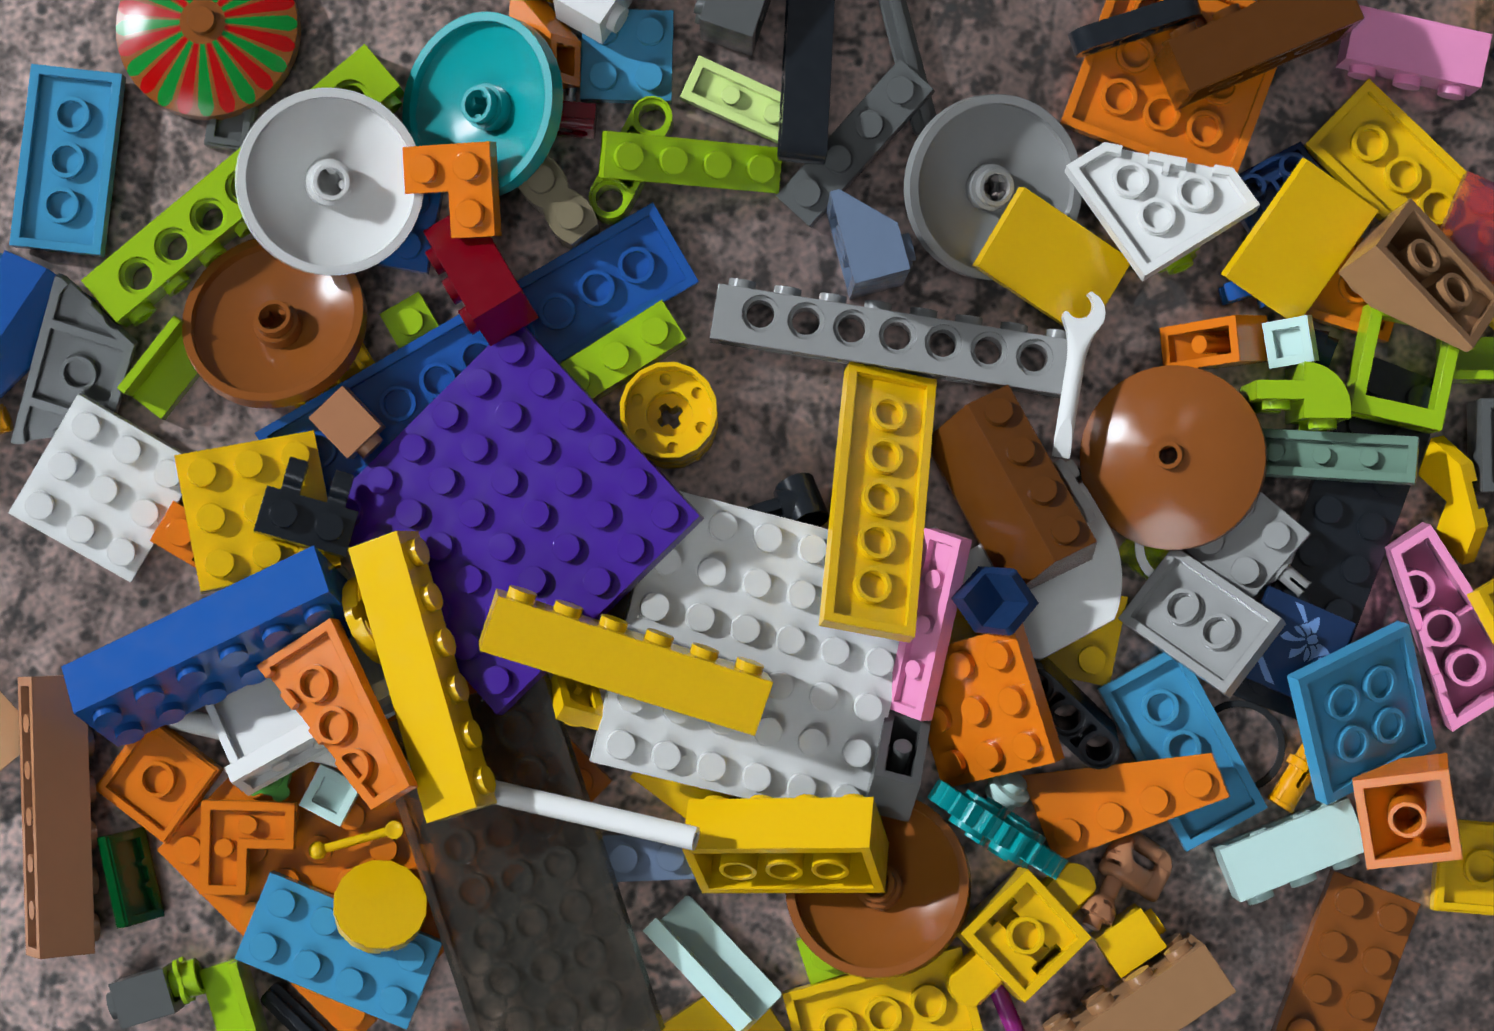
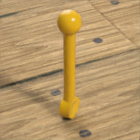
[308,820,404,860]

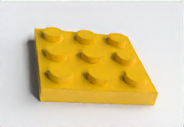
[174,430,341,594]

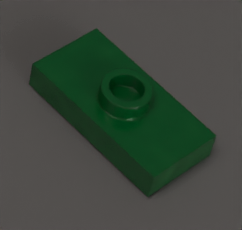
[97,827,165,929]

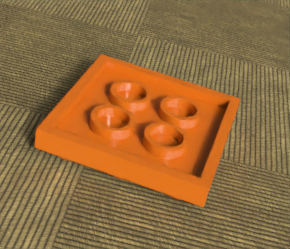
[928,623,1065,787]

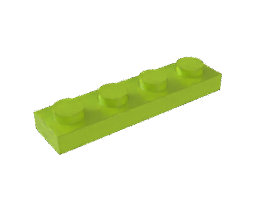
[598,131,782,194]

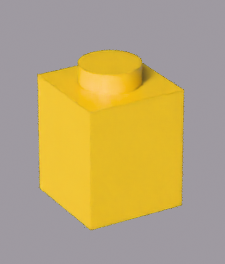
[1089,903,1167,978]

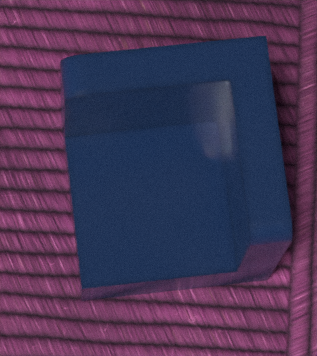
[951,566,1039,636]

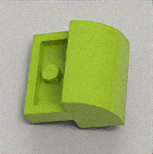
[1240,361,1351,432]

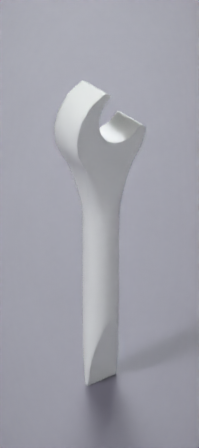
[1051,292,1106,459]

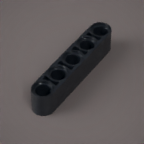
[777,0,835,165]

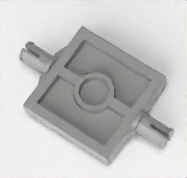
[1187,492,1312,599]

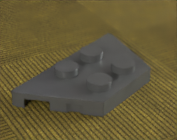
[10,273,138,445]

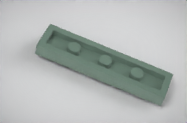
[1263,428,1420,486]

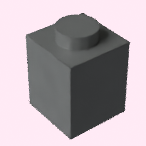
[106,962,185,1029]

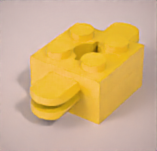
[945,862,1096,1007]

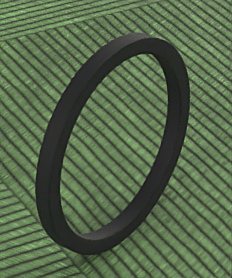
[1214,700,1285,789]

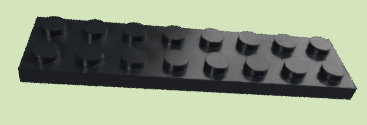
[1233,357,1434,720]

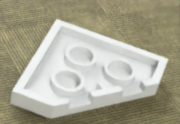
[1065,142,1260,282]

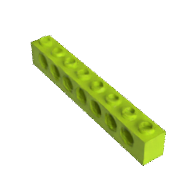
[81,44,404,327]

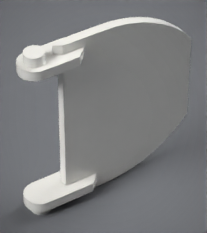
[932,459,1122,661]

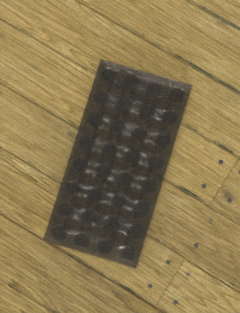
[388,672,665,1031]

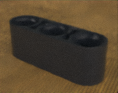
[1034,657,1121,770]

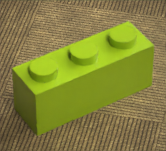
[561,300,688,402]

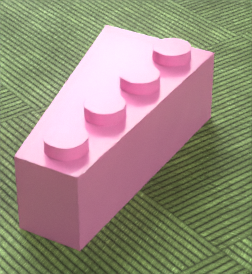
[1385,522,1494,732]

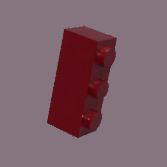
[423,215,539,347]

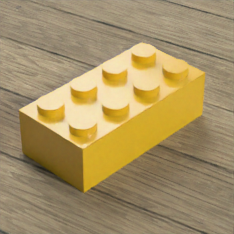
[682,794,889,893]

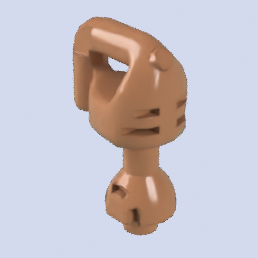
[1079,832,1173,932]

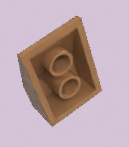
[1338,198,1494,352]

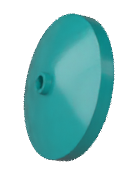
[402,11,563,196]

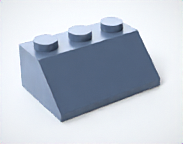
[826,189,916,300]

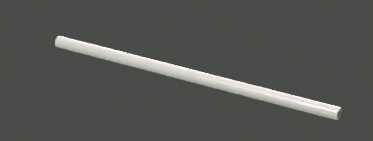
[168,711,700,851]

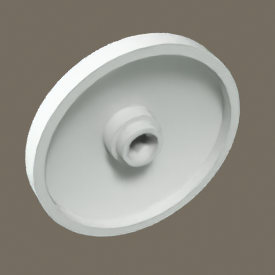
[235,87,423,276]

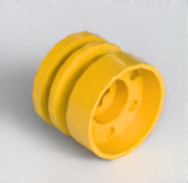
[620,362,718,469]

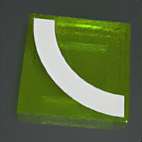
[1118,538,1169,581]

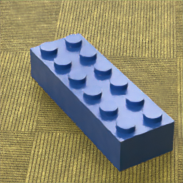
[61,545,352,747]

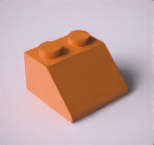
[1352,753,1463,870]

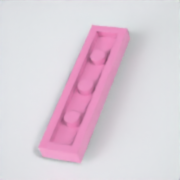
[890,528,972,721]

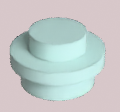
[985,772,1030,811]

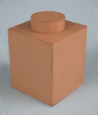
[309,386,386,459]

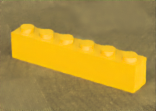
[348,531,497,823]
[479,585,773,736]

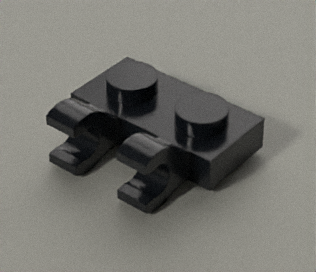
[253,456,359,559]

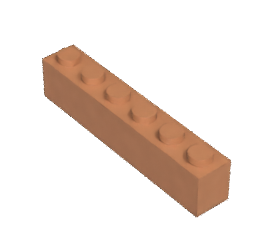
[18,675,100,959]

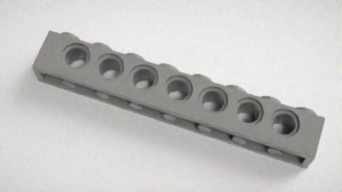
[710,278,1067,399]

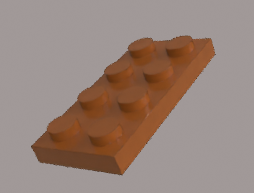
[1271,869,1421,1031]

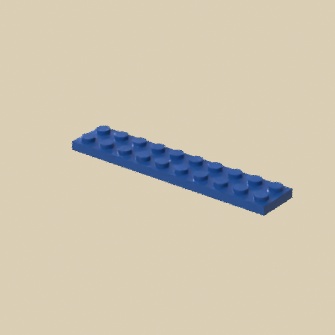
[255,202,699,498]

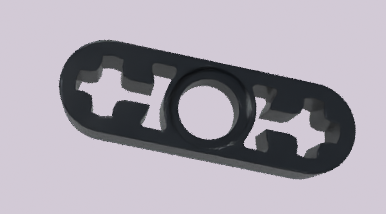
[1068,0,1203,58]

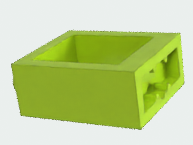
[1346,304,1459,434]

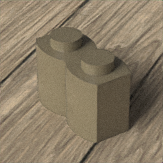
[519,155,600,250]

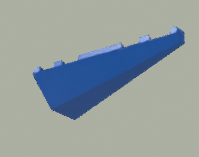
[0,250,96,399]

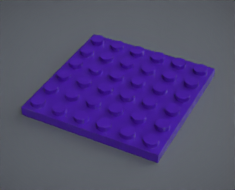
[346,326,704,715]

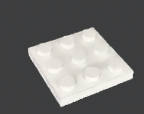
[8,393,184,582]

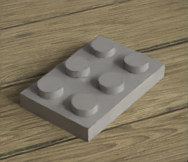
[1118,550,1286,699]

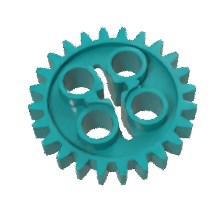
[927,779,1068,880]

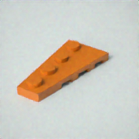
[256,618,419,810]
[1022,753,1231,859]

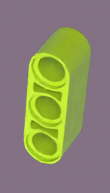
[588,96,674,225]

